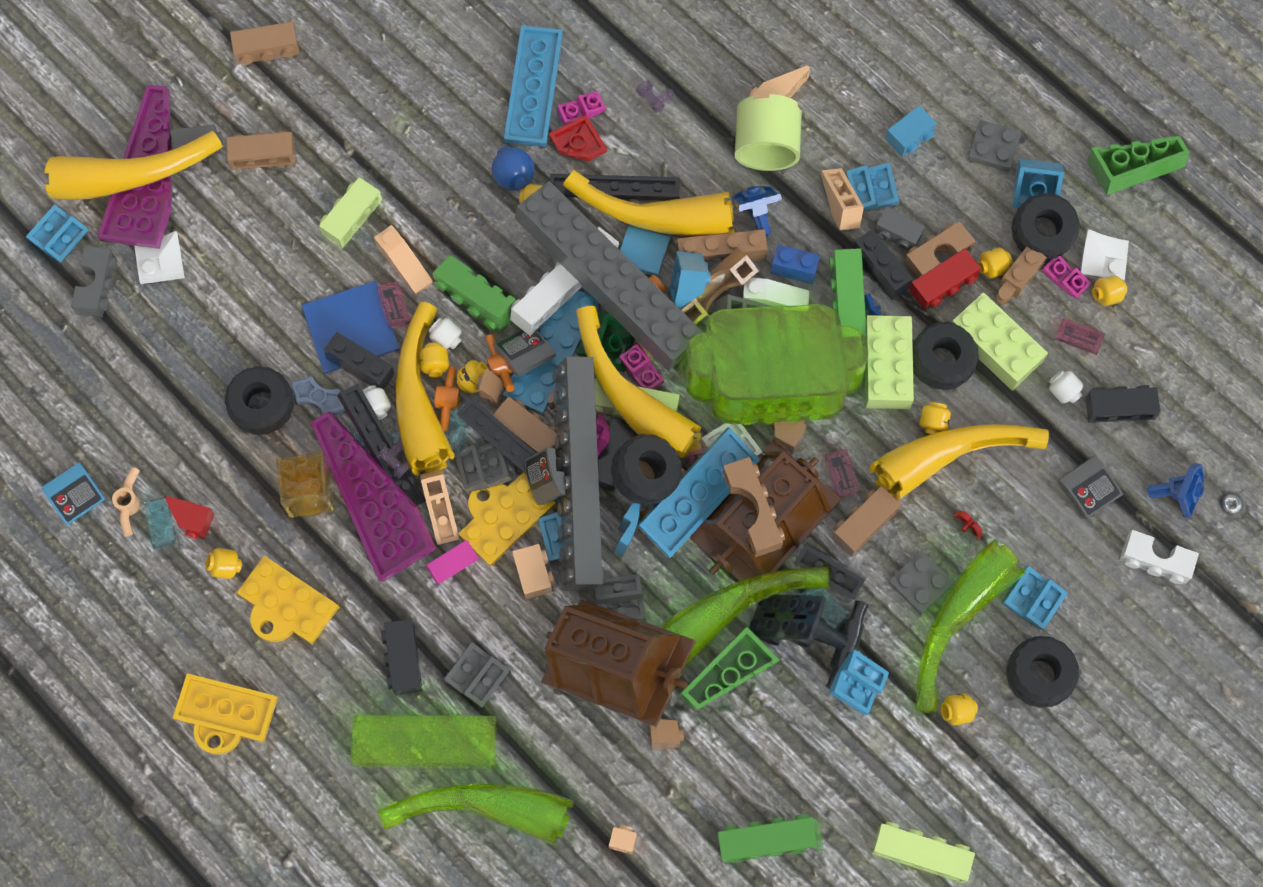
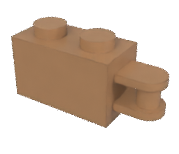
[996,247,1047,305]

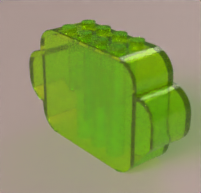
[684,304,868,425]

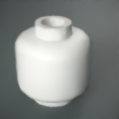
[428,318,461,350]
[1049,370,1083,403]
[362,386,391,420]

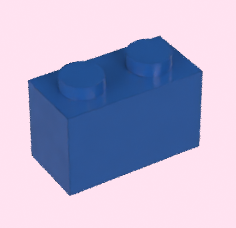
[771,244,820,285]

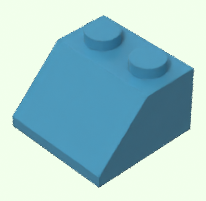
[1012,158,1064,208]
[669,251,710,309]

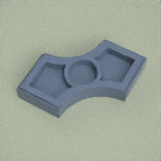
[291,376,346,415]

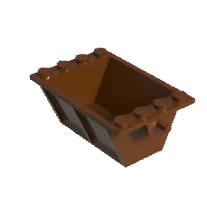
[689,441,841,595]
[541,600,696,727]

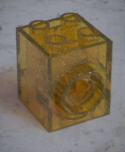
[276,452,335,518]

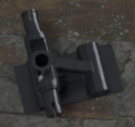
[749,594,869,689]

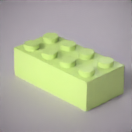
[952,292,1048,391]
[864,315,914,409]

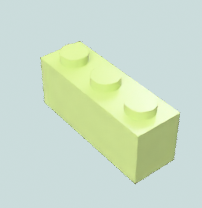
[319,177,382,249]

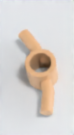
[112,467,140,537]

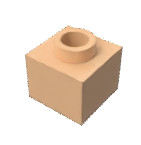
[609,825,637,855]

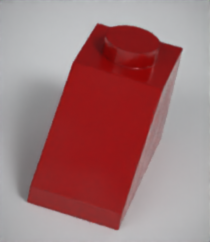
[165,496,214,540]

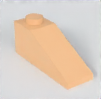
[749,66,810,99]
[821,168,864,230]
[374,225,433,295]
[420,469,459,545]

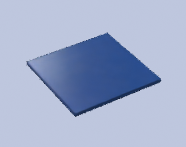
[302,281,400,374]

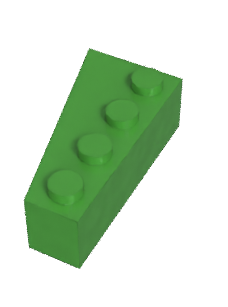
[1087,136,1190,195]
[829,249,867,341]
[433,255,516,334]
[678,627,780,712]
[718,814,824,863]

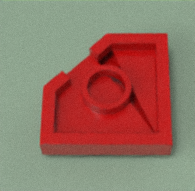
[549,115,607,162]

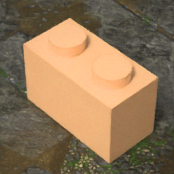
[512,544,555,600]

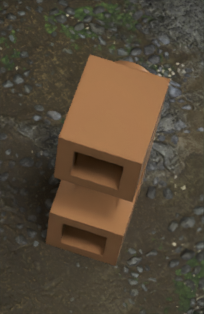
[904,221,975,279]

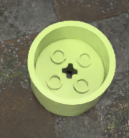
[735,94,802,171]

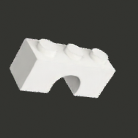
[1119,530,1199,584]

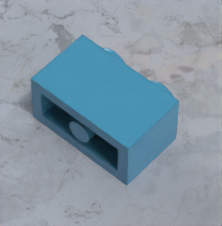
[885,105,937,157]

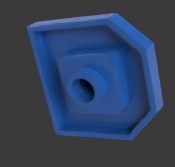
[731,186,782,237]
[1148,463,1205,519]

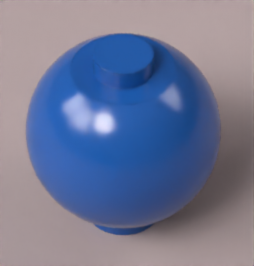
[492,146,535,191]

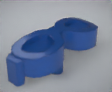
[864,293,882,316]

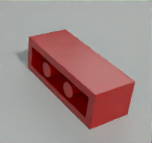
[909,249,981,311]

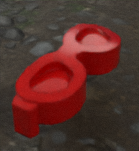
[953,511,983,540]

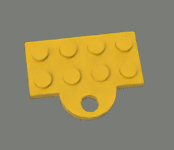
[458,473,556,567]
[237,556,339,645]
[172,673,278,755]

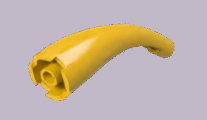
[44,131,223,200]
[563,170,735,237]
[396,302,455,476]
[576,306,701,458]
[869,424,1049,501]

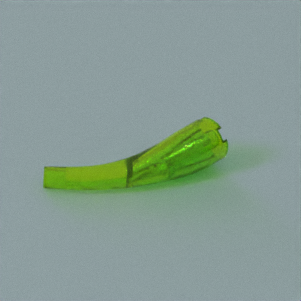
[916,539,1025,713]
[660,567,829,667]
[377,784,574,846]

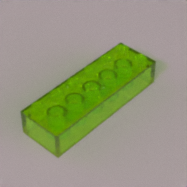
[351,715,497,768]

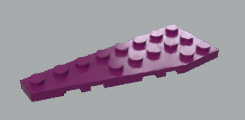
[97,84,172,249]
[311,412,436,582]

